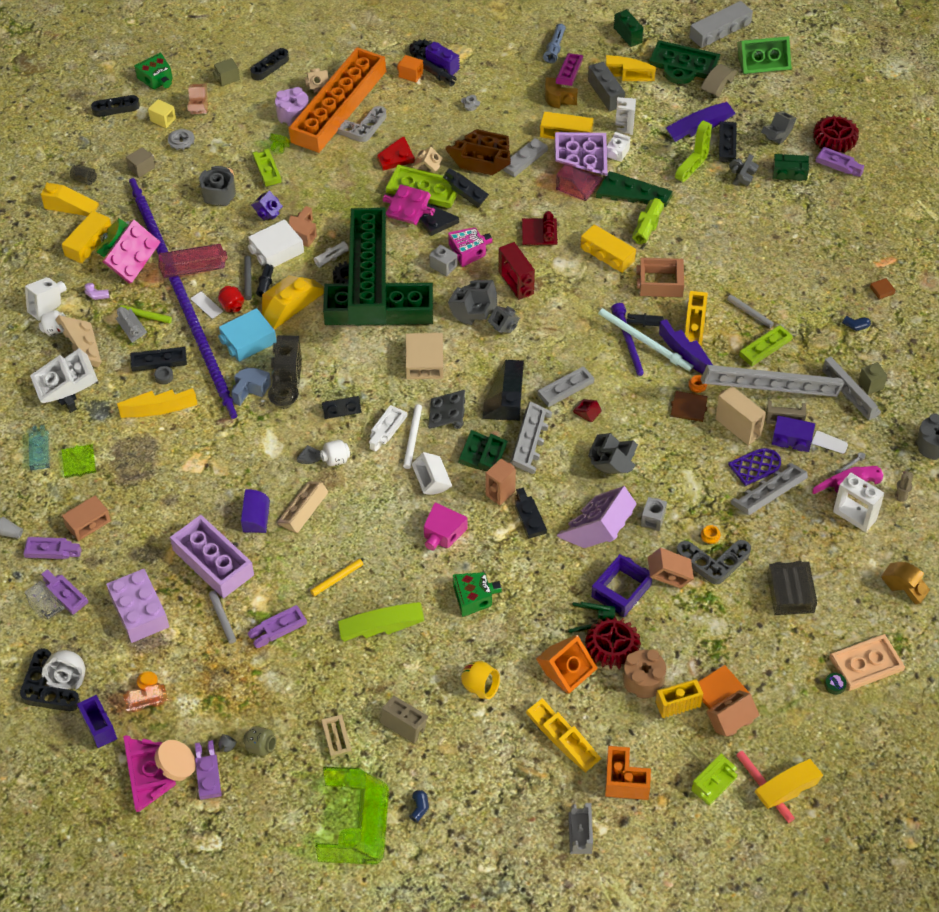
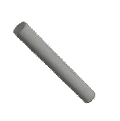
[727,294,774,328]
[209,591,236,644]

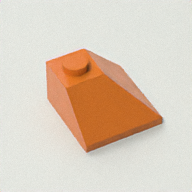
[536,635,598,694]

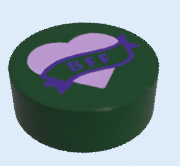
[825,673,847,695]

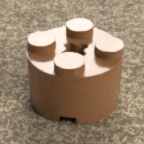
[623,650,666,698]

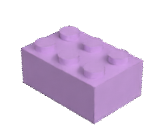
[106,569,169,643]

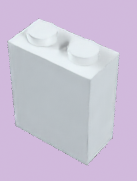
[248,219,304,267]

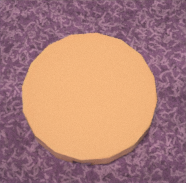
[155,740,196,781]

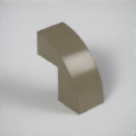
[701,64,737,97]

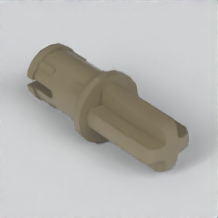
[895,470,913,502]

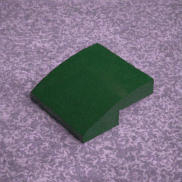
[458,430,508,471]

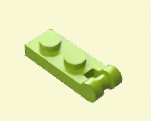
[252,148,282,187]

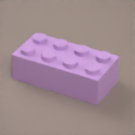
[170,515,254,599]

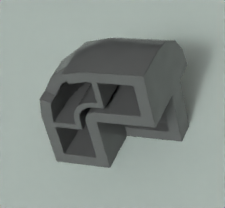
[448,280,497,325]
[588,433,638,474]

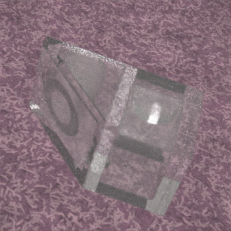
[25,581,65,620]

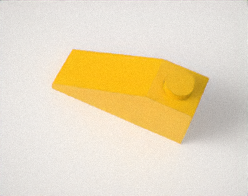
[41,182,99,216]
[685,291,708,347]

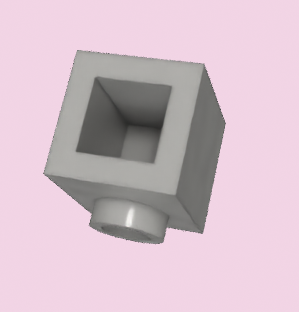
[429,245,457,276]

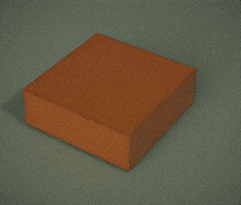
[870,278,896,300]

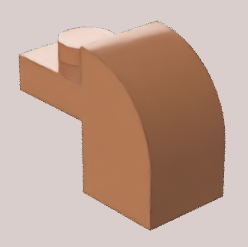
[187,84,208,114]
[289,206,317,247]

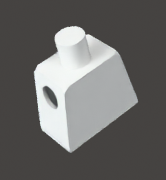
[25,277,66,321]

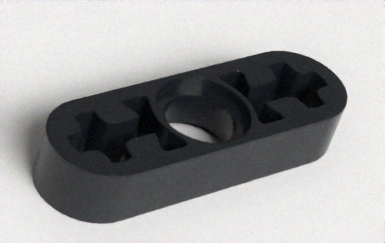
[250,48,289,81]
[91,95,140,117]

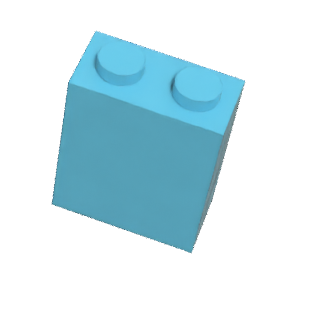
[218,308,277,362]

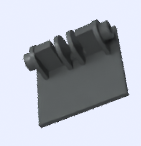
[428,390,466,429]

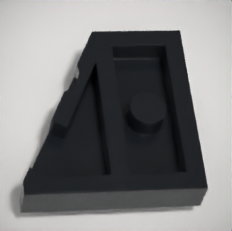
[418,203,459,236]

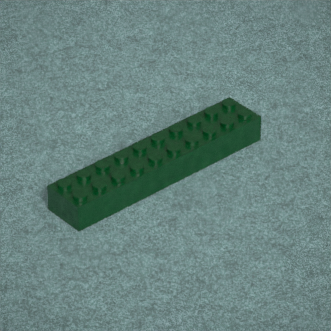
[348,207,386,326]

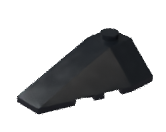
[482,360,524,421]

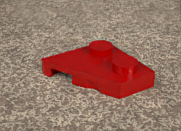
[377,136,415,171]

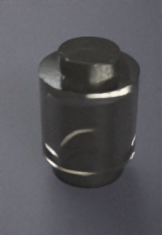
[70,164,97,185]

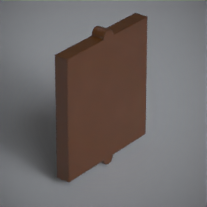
[670,391,708,422]

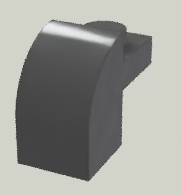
[761,111,797,144]

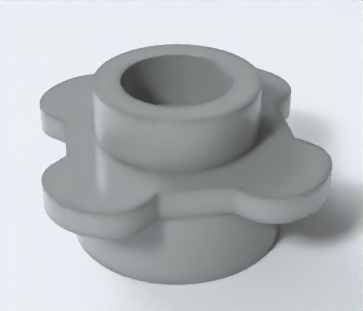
[461,95,480,111]

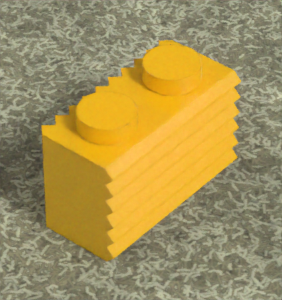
[655,679,703,719]

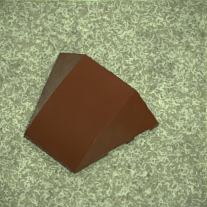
[445,129,511,176]

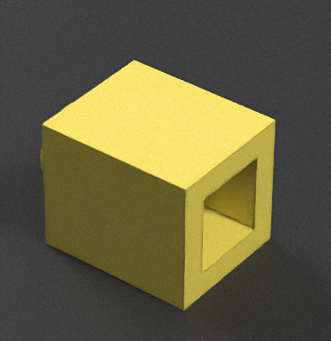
[148,99,176,128]

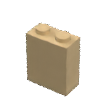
[406,333,444,379]
[715,387,766,446]

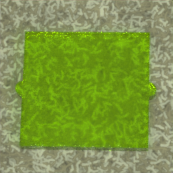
[61,444,96,478]

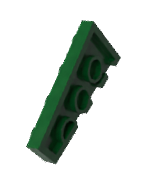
[596,171,673,207]

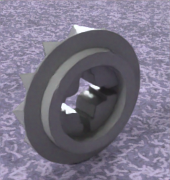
[168,129,195,151]

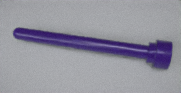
[611,303,644,376]

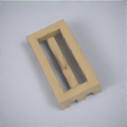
[321,715,352,760]

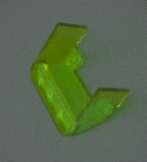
[315,766,389,864]

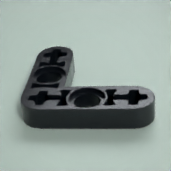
[20,648,81,711]

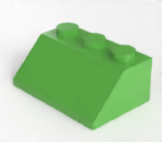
[737,36,792,74]

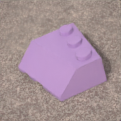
[554,132,608,176]
[557,486,637,548]

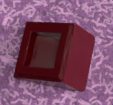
[573,399,602,422]

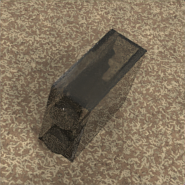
[767,561,818,616]

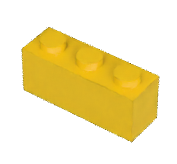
[540,111,594,139]
[62,211,111,264]
[580,224,636,273]

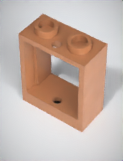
[636,258,684,297]

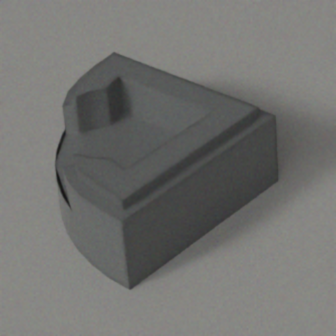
[297,445,321,464]

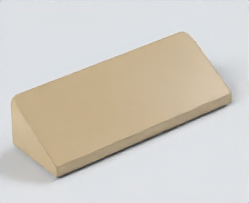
[277,481,328,533]

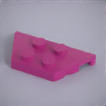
[123,735,176,812]

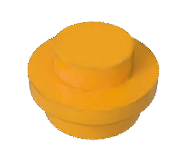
[701,525,721,544]
[137,671,158,692]

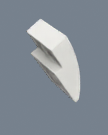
[30,348,98,403]

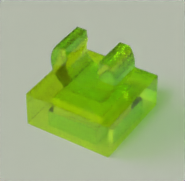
[269,133,291,154]

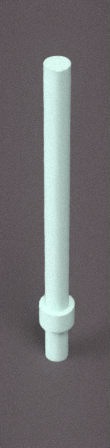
[598,308,693,372]

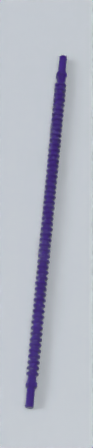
[129,178,238,419]

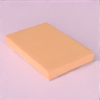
[829,634,905,691]

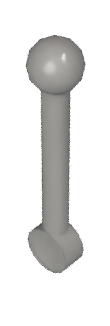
[835,452,865,475]

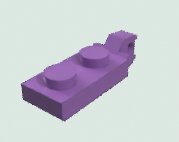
[816,147,864,177]
[23,537,82,559]
[41,569,88,615]

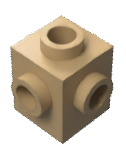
[305,68,329,93]
[413,147,442,173]

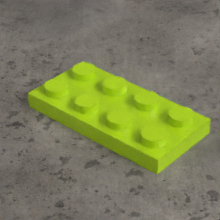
[386,165,458,209]

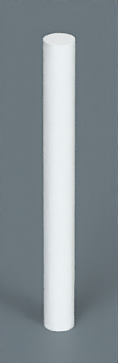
[403,404,422,469]

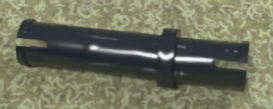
[416,55,457,86]

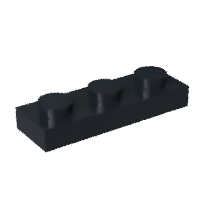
[719,121,737,162]
[130,347,187,372]

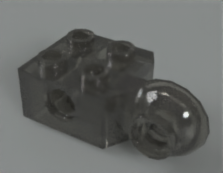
[268,335,302,409]

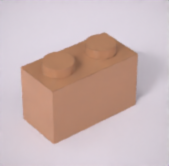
[485,459,516,505]
[62,495,111,541]
[648,547,694,589]
[706,690,760,737]

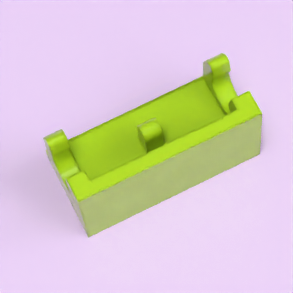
[691,753,738,806]

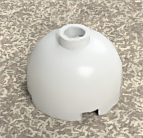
[42,650,86,690]

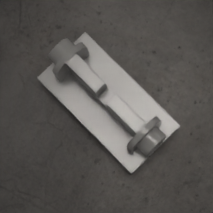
[116,307,147,343]

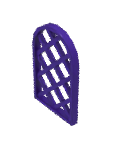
[728,448,781,486]

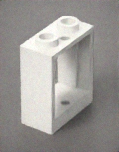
[833,473,884,532]

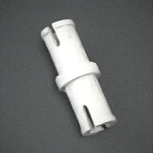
[314,241,349,268]

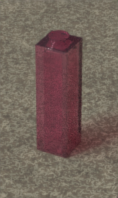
[158,244,227,278]

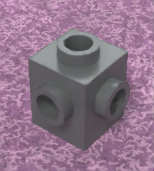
[487,306,520,333]

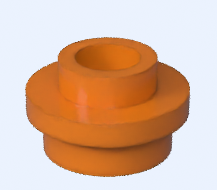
[688,375,707,393]

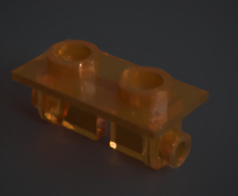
[123,683,168,712]

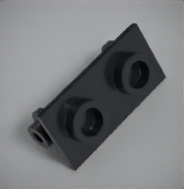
[322,396,362,419]

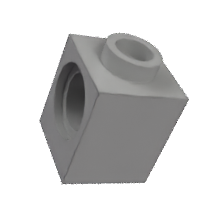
[641,497,667,531]

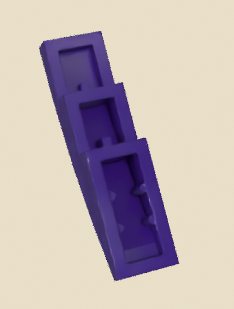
[666,102,736,142]
[659,319,713,375]

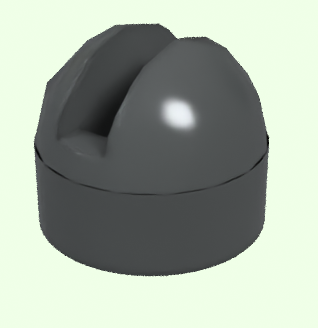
[218,734,237,752]

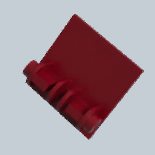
[522,211,558,245]

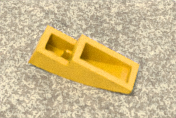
[606,55,656,81]
[755,759,823,809]

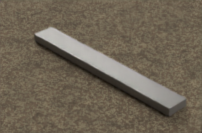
[701,365,844,397]

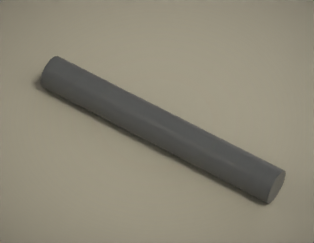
[244,256,252,300]

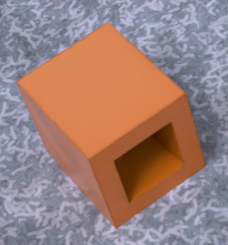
[397,55,423,83]

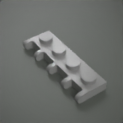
[510,401,552,474]
[731,463,808,515]

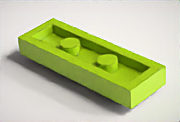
[739,325,793,367]

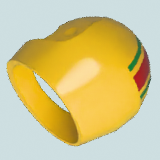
[461,661,500,699]

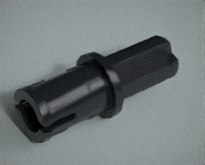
[256,264,274,297]
[627,313,664,327]

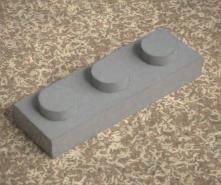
[502,138,548,177]
[538,366,594,407]

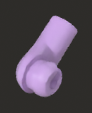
[84,283,109,300]

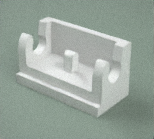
[615,97,636,135]

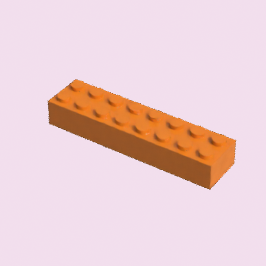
[289,47,386,153]

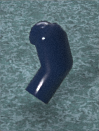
[842,316,871,331]
[409,790,429,823]

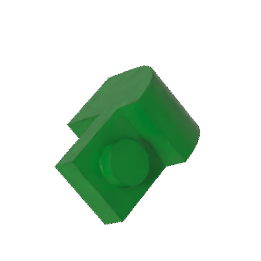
[96,218,128,258]

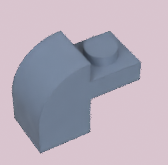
[231,368,271,406]

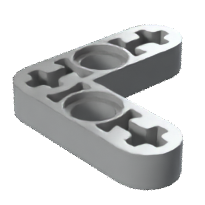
[336,106,387,142]

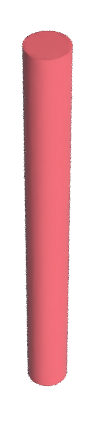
[736,751,795,823]

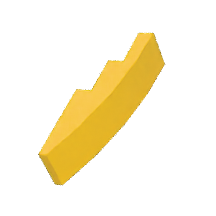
[117,388,198,418]
[525,698,602,773]

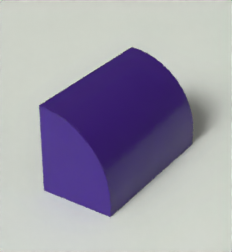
[241,489,270,533]

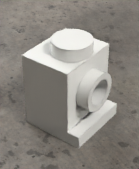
[607,132,630,162]

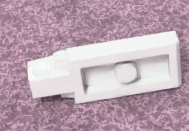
[369,405,407,452]

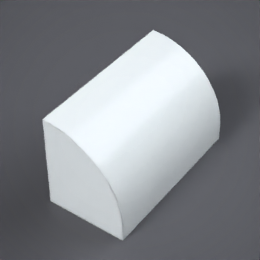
[412,452,452,495]

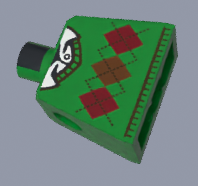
[134,52,173,89]
[453,572,502,617]

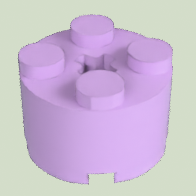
[275,87,309,126]

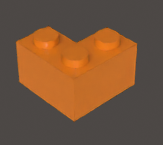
[605,746,651,800]

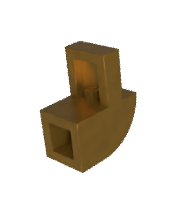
[545,77,578,109]
[881,562,930,604]

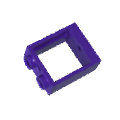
[591,554,653,617]

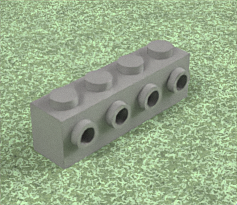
[689,1,753,48]

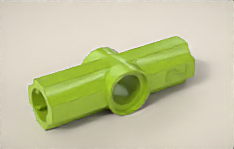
[632,198,664,245]

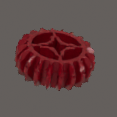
[813,114,859,153]
[585,616,641,670]

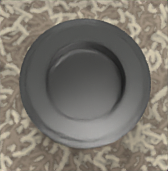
[154,366,174,384]

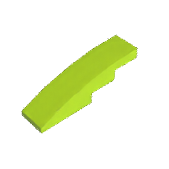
[338,602,425,642]

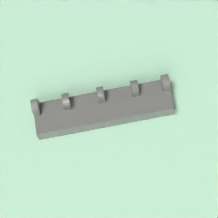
[822,356,881,421]

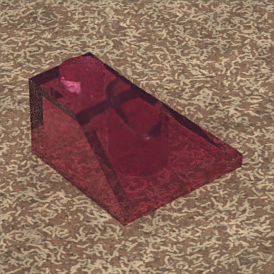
[556,164,602,201]

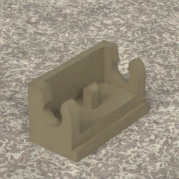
[766,400,806,425]
[380,696,428,744]

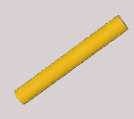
[310,559,363,597]

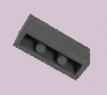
[588,61,625,112]

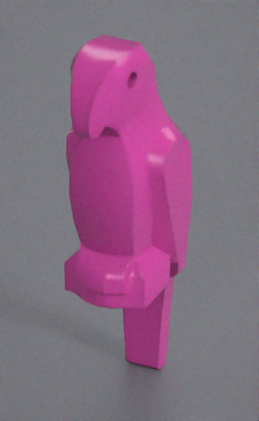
[812,466,883,494]

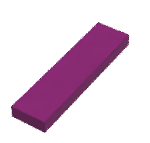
[556,53,583,86]

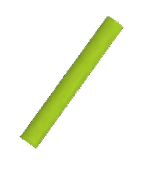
[120,305,172,324]

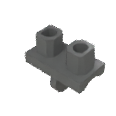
[729,154,759,186]

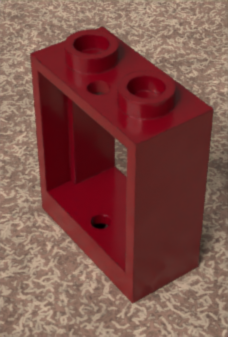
[498,242,535,300]

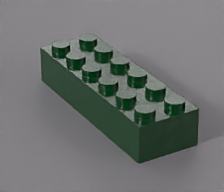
[323,283,433,325]

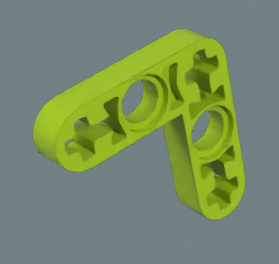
[675,120,712,182]

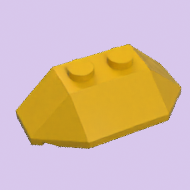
[262,275,324,330]

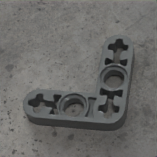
[676,540,751,584]

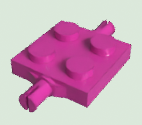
[383,184,435,225]

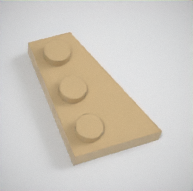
[55,315,102,367]

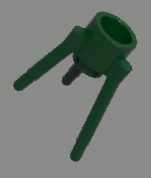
[568,602,615,633]

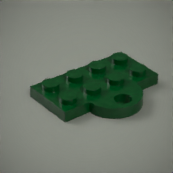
[649,40,721,84]

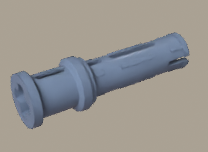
[543,24,566,63]

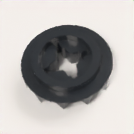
[409,38,432,58]

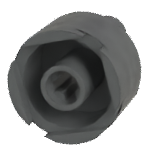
[199,166,236,206]
[916,414,939,460]

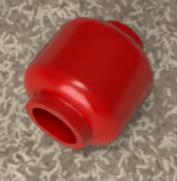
[218,286,245,313]

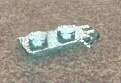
[29,425,50,470]

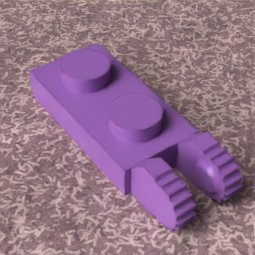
[248,605,307,648]
[195,740,222,800]

